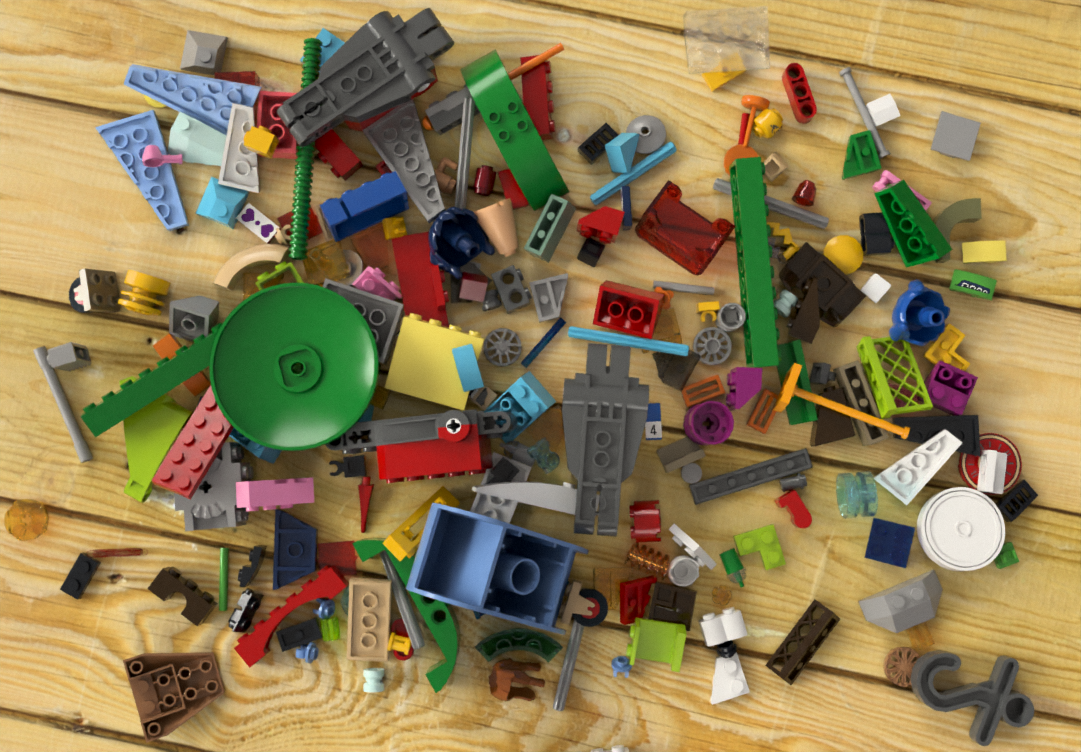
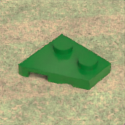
[842,130,882,180]

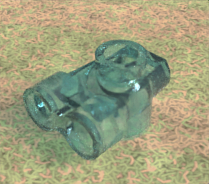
[527,437,560,474]

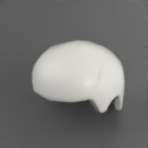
[668,555,700,587]

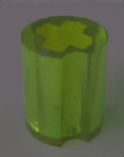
[320,616,341,641]

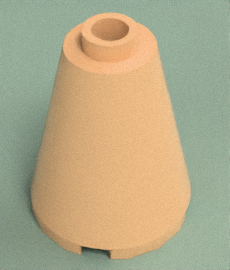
[474,198,519,257]

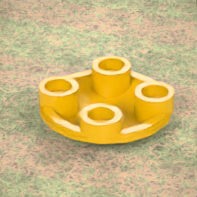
[823,235,864,275]

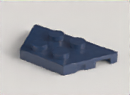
[273,509,318,590]

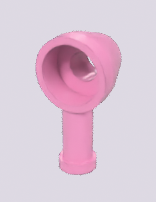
[142,145,183,167]

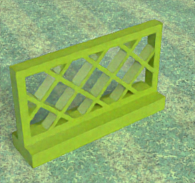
[856,336,933,419]

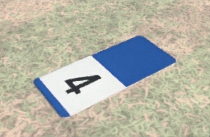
[645,403,662,440]

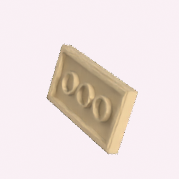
[347,578,392,662]

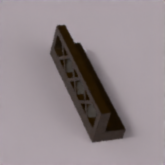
[765,599,840,685]

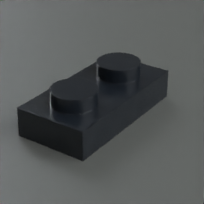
[60,552,101,600]
[276,617,323,652]

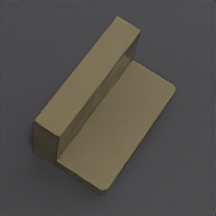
[657,437,706,473]

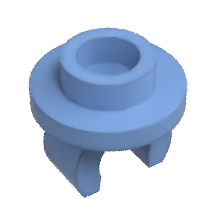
[313,598,335,620]
[296,642,319,664]
[611,656,632,678]

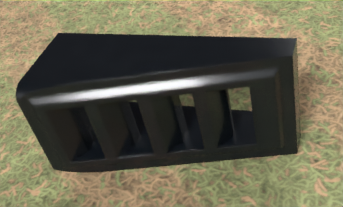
[578,123,618,165]
[995,480,1038,522]

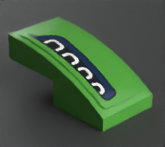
[949,269,997,301]

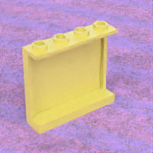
[384,313,485,411]

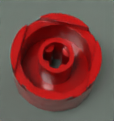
[629,500,661,543]

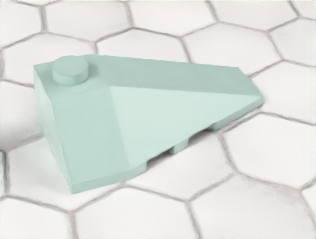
[168,112,226,166]

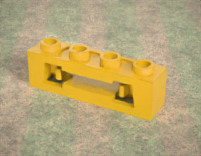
[383,486,460,561]

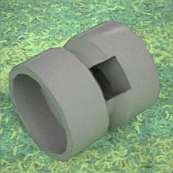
[715,303,746,332]

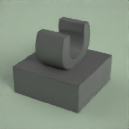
[809,363,836,385]

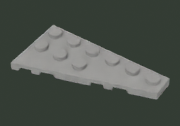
[362,99,446,223]

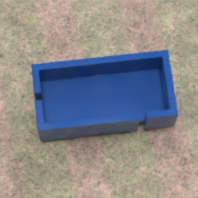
[320,171,409,242]

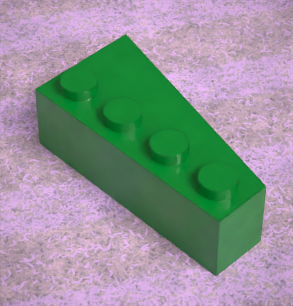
[874,180,953,268]

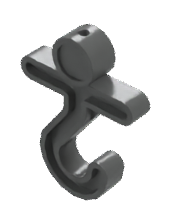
[910,650,1034,746]

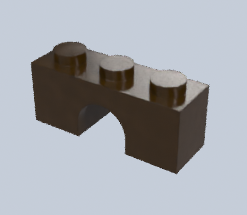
[147,567,218,626]

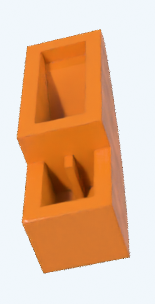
[153,334,211,397]

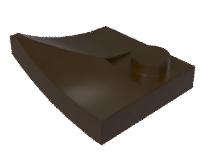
[648,581,697,631]

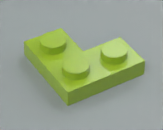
[733,524,786,570]

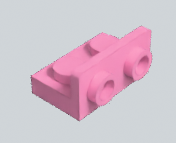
[353,266,402,301]

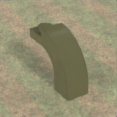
[933,198,982,263]

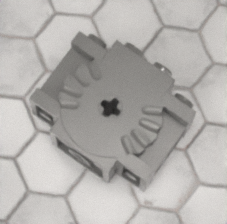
[174,442,254,531]

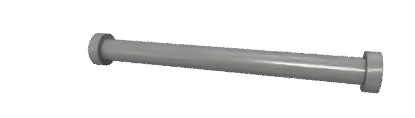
[839,67,890,159]

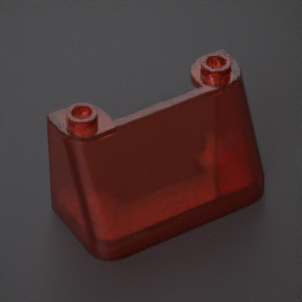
[635,180,735,276]

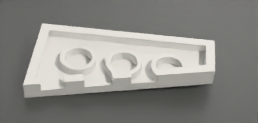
[218,103,260,193]

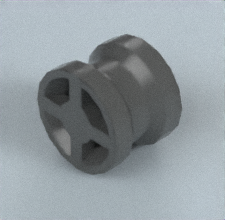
[482,289,502,312]

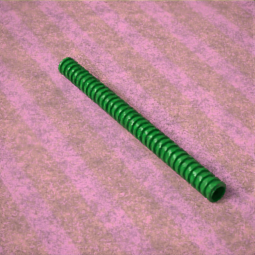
[288,38,323,260]

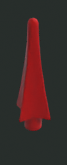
[358,476,374,533]

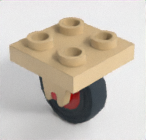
[558,579,608,627]

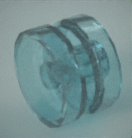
[836,471,878,519]

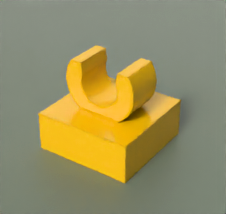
[382,217,407,240]
[696,301,720,322]

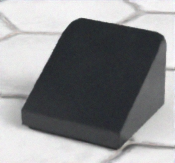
[577,238,605,267]

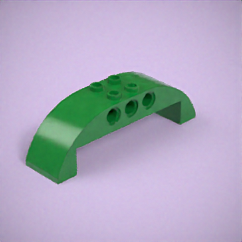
[460,49,570,211]
[353,538,460,693]

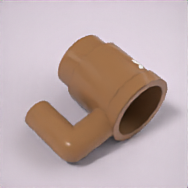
[434,157,458,195]

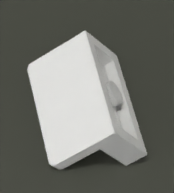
[977,450,1007,494]

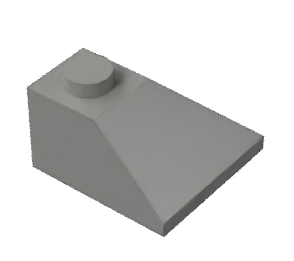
[180,30,228,76]
[169,296,219,342]

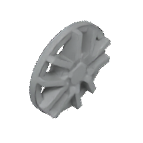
[483,328,522,366]

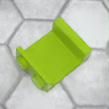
[626,618,686,672]

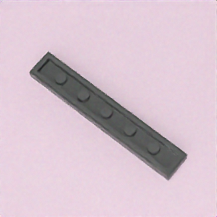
[689,448,813,505]

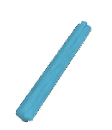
[590,142,677,205]

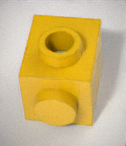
[244,126,279,159]

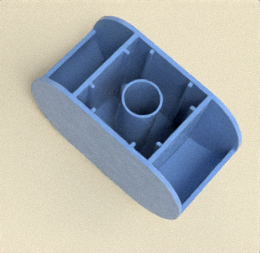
[406,503,589,635]

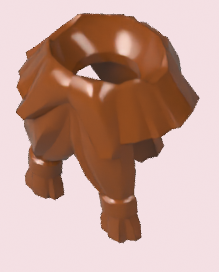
[489,658,545,702]

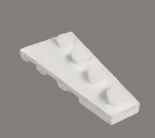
[874,429,962,505]

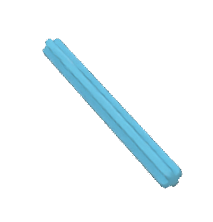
[568,326,689,356]

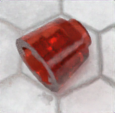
[792,180,817,207]

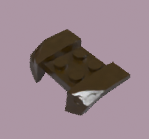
[779,242,866,327]

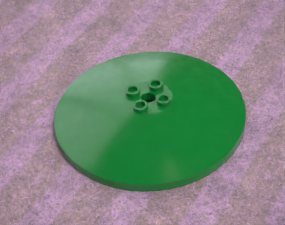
[209,283,379,451]

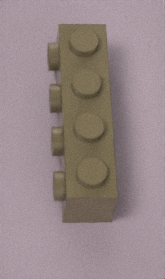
[833,360,889,446]

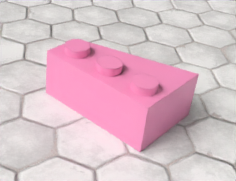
[236,477,314,511]

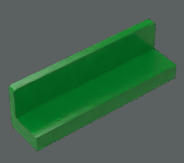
[777,340,818,425]

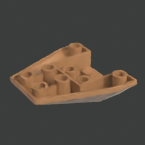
[123,652,225,743]

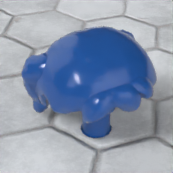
[889,279,950,346]

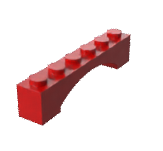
[234,565,349,668]

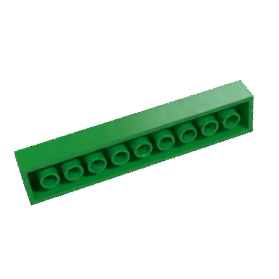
[729,157,781,368]

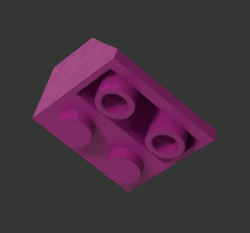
[916,360,978,416]
[726,367,762,411]

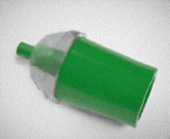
[719,548,746,587]

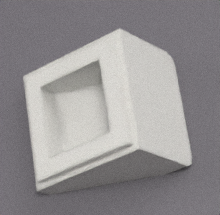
[860,273,891,303]

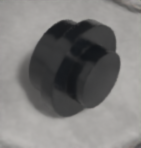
[716,640,737,658]

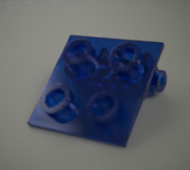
[864,518,915,568]

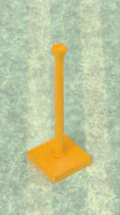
[773,363,910,439]

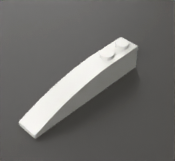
[472,481,600,516]

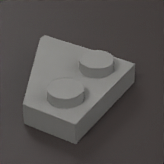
[529,273,568,323]

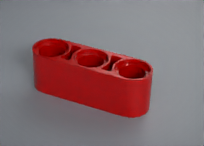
[782,63,817,124]

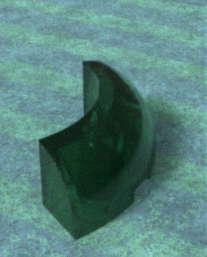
[475,628,563,664]

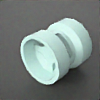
[773,289,798,318]
[363,668,384,692]

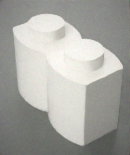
[699,607,748,647]

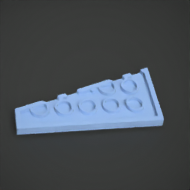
[124,64,262,135]
[95,110,189,231]

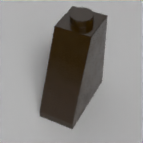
[810,386,855,447]

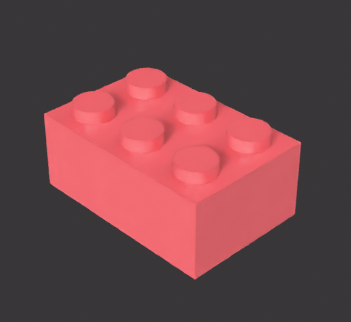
[256,91,299,159]

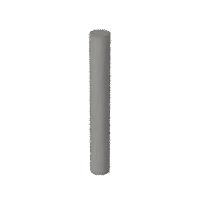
[653,281,714,295]

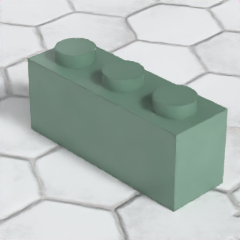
[524,194,576,263]

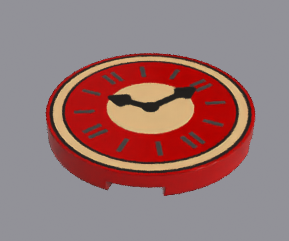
[958,433,1022,495]

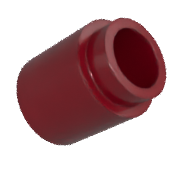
[473,165,497,196]

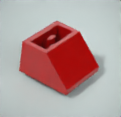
[577,206,625,244]

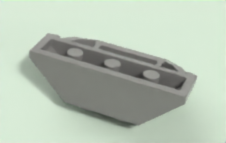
[858,570,943,633]

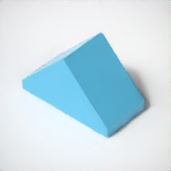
[605,133,640,174]

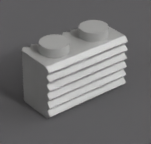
[47,342,91,372]

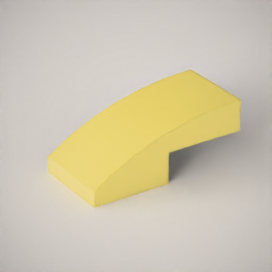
[962,241,1007,264]

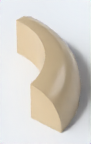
[213,244,291,291]

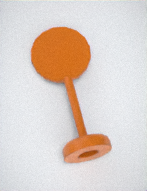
[724,95,770,176]

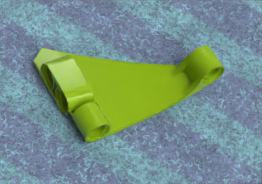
[120,376,194,503]

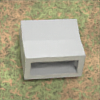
[866,94,900,127]

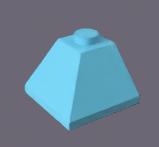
[196,177,249,229]

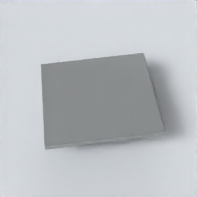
[930,111,981,161]

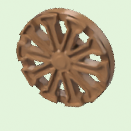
[883,647,920,687]

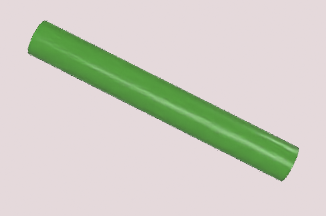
[219,548,229,611]

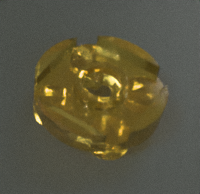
[4,499,49,541]

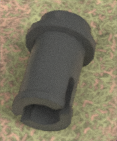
[780,473,807,492]

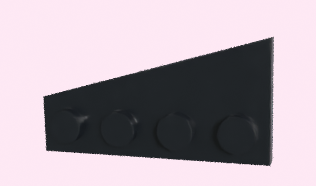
[893,415,980,456]

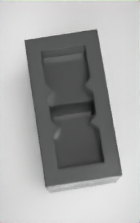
[491,265,532,314]

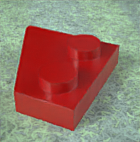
[620,575,657,625]

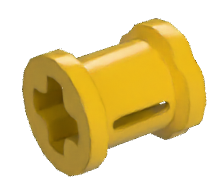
[387,632,411,655]

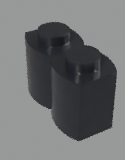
[859,212,894,256]

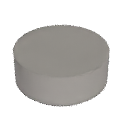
[681,463,702,483]

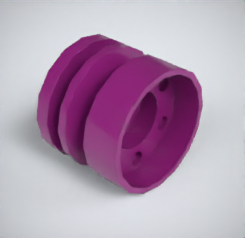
[683,401,734,446]

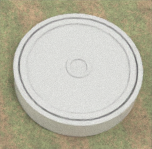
[917,487,1005,571]

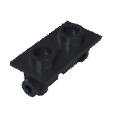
[228,588,264,633]

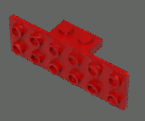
[391,231,449,327]

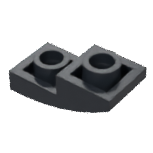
[238,545,267,588]

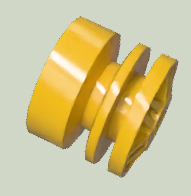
[117,270,171,316]

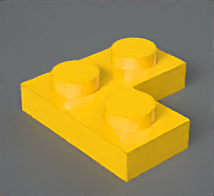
[923,323,970,371]

